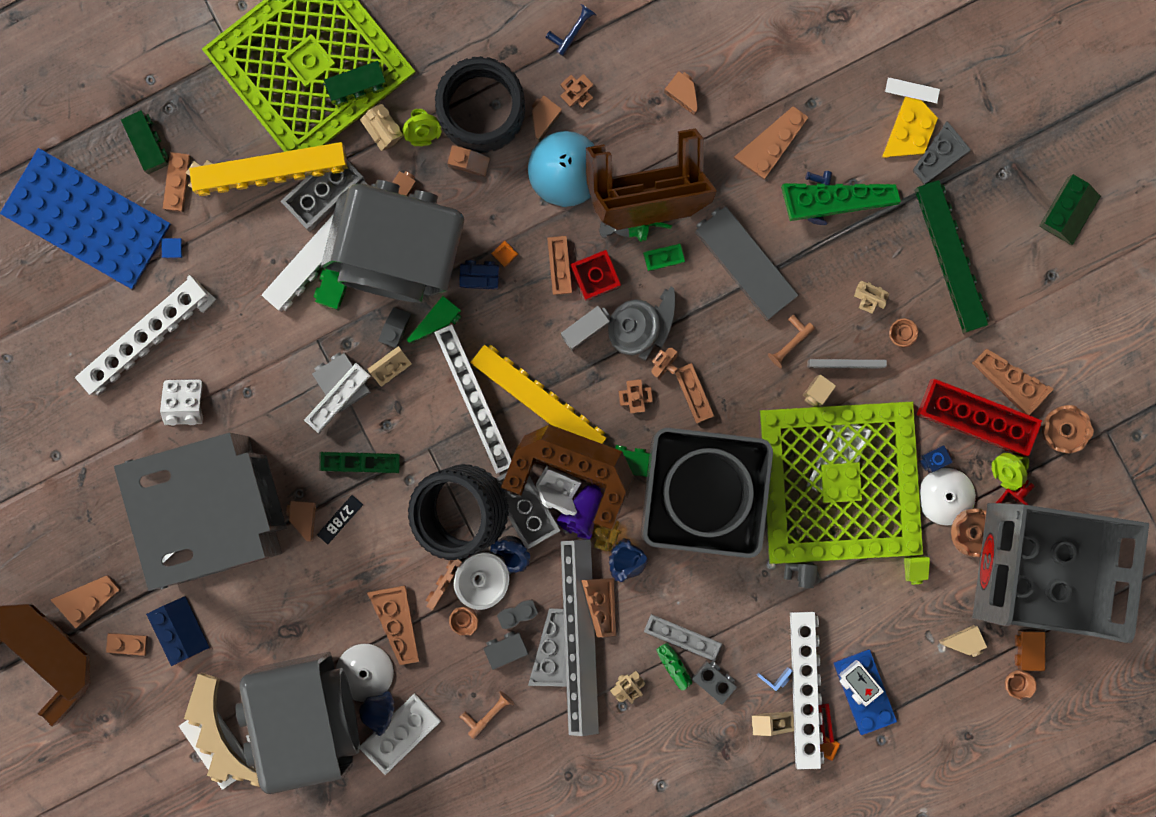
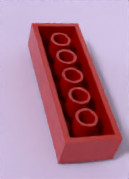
[917,379,1042,457]

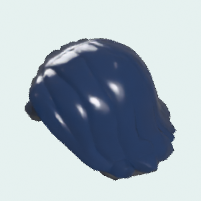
[490,535,530,573]
[609,538,648,582]
[359,691,395,736]

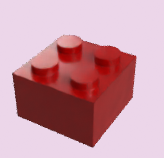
[571,250,621,302]

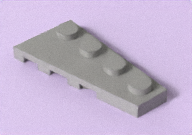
[528,608,567,687]

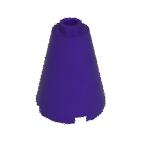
[557,484,603,540]

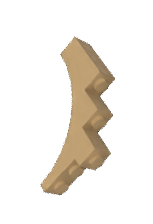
[184,672,260,787]

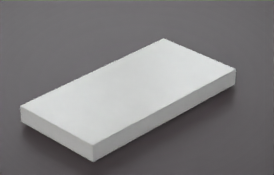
[807,424,872,491]
[359,693,441,775]
[179,712,255,790]

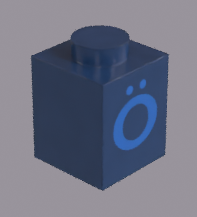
[920,445,953,473]

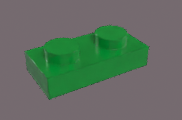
[643,243,685,271]

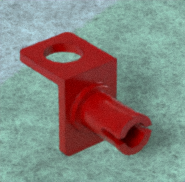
[996,480,1035,505]

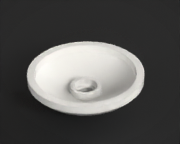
[919,468,976,525]
[454,552,509,610]
[336,644,394,702]

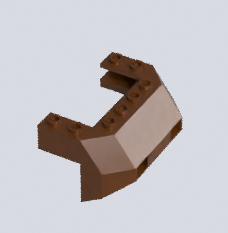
[586,128,717,230]
[501,424,634,531]
[0,604,90,727]

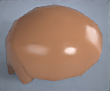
[889,318,918,348]
[449,606,479,636]
[1005,670,1037,700]

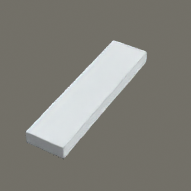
[304,363,371,433]

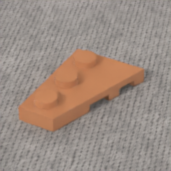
[425,559,463,611]
[51,575,121,628]
[581,578,616,637]

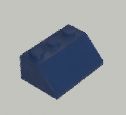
[146,596,210,666]

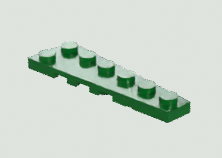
[781,183,901,221]

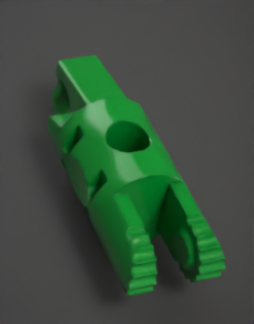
[656,643,692,691]

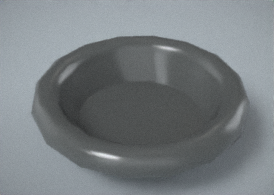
[608,299,660,356]

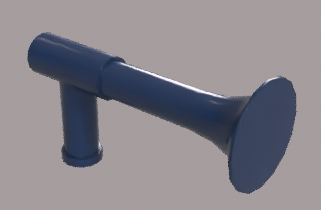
[545,4,597,56]
[805,171,832,225]

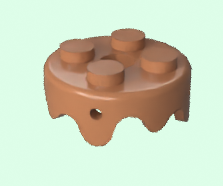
[1042,405,1094,453]
[951,508,986,557]

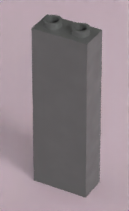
[695,206,798,321]

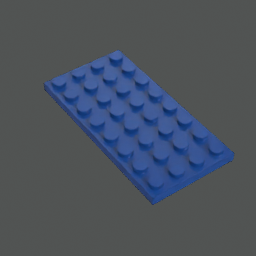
[0,148,171,290]

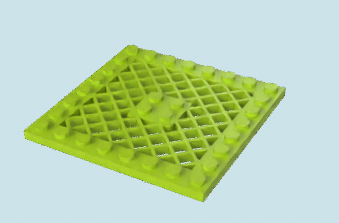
[202,0,416,152]
[760,402,923,564]

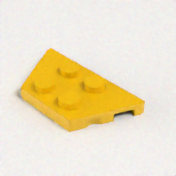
[882,96,938,158]

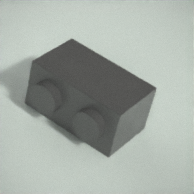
[483,631,528,670]

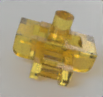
[591,520,622,552]

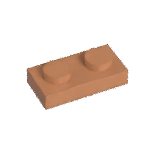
[106,633,148,656]

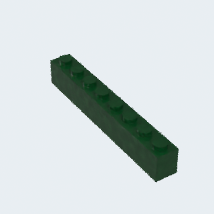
[914,180,989,334]

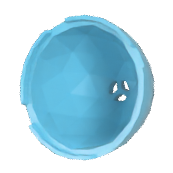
[528,131,595,207]

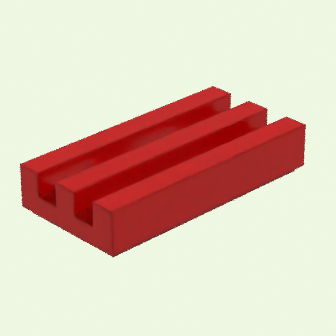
[809,703,834,744]

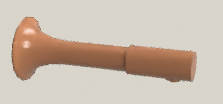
[768,314,815,368]
[459,691,514,739]

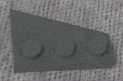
[913,121,971,185]

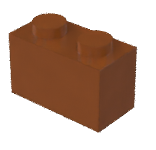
[1015,630,1045,671]

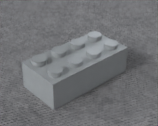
[281,160,365,232]
[496,472,561,550]

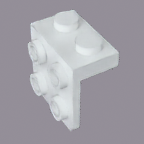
[160,380,203,426]
[536,466,581,516]

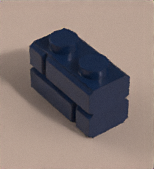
[459,260,499,290]

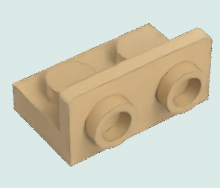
[368,346,412,387]

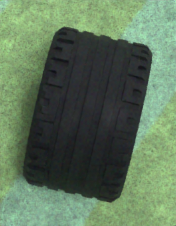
[435,56,525,153]
[408,464,509,560]

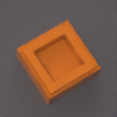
[491,241,518,268]
[820,736,840,761]

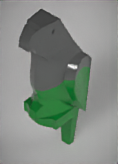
[599,222,672,242]

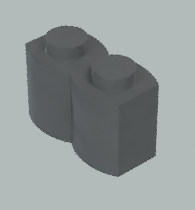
[497,599,538,629]

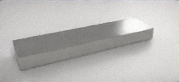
[807,359,887,369]
[643,614,722,661]

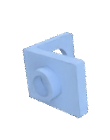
[757,667,792,691]

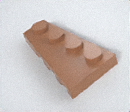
[733,107,808,180]
[972,349,1054,415]
[367,585,419,665]

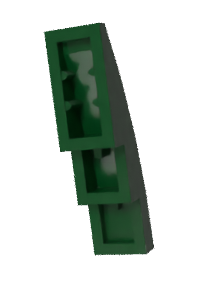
[319,452,400,473]

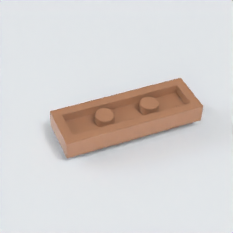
[163,152,190,212]
[547,236,572,295]
[675,363,714,424]

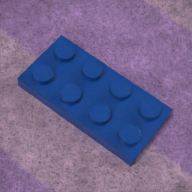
[833,649,897,735]

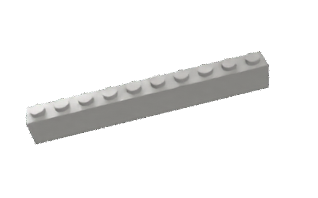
[561,540,599,736]

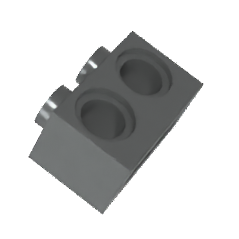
[692,661,737,705]

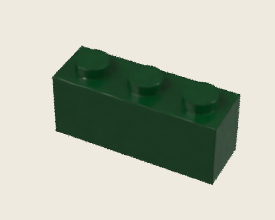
[324,61,387,106]
[121,110,169,174]

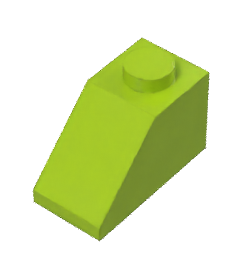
[904,556,930,585]

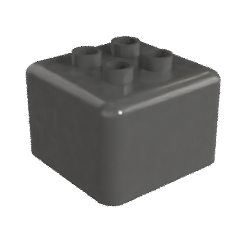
[321,180,464,303]
[641,428,773,558]
[236,652,360,794]

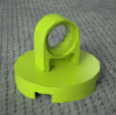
[403,109,442,146]
[992,453,1029,490]

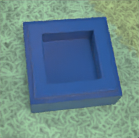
[162,238,182,258]

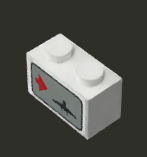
[838,660,884,706]

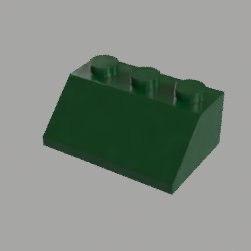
[1039,174,1101,245]

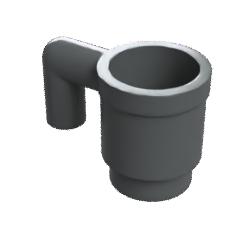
[784,563,818,588]

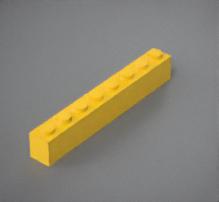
[189,142,348,196]
[470,345,606,444]

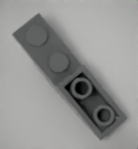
[638,287,675,361]

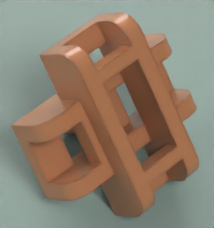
[560,74,594,109]
[651,348,679,380]
[619,379,653,413]

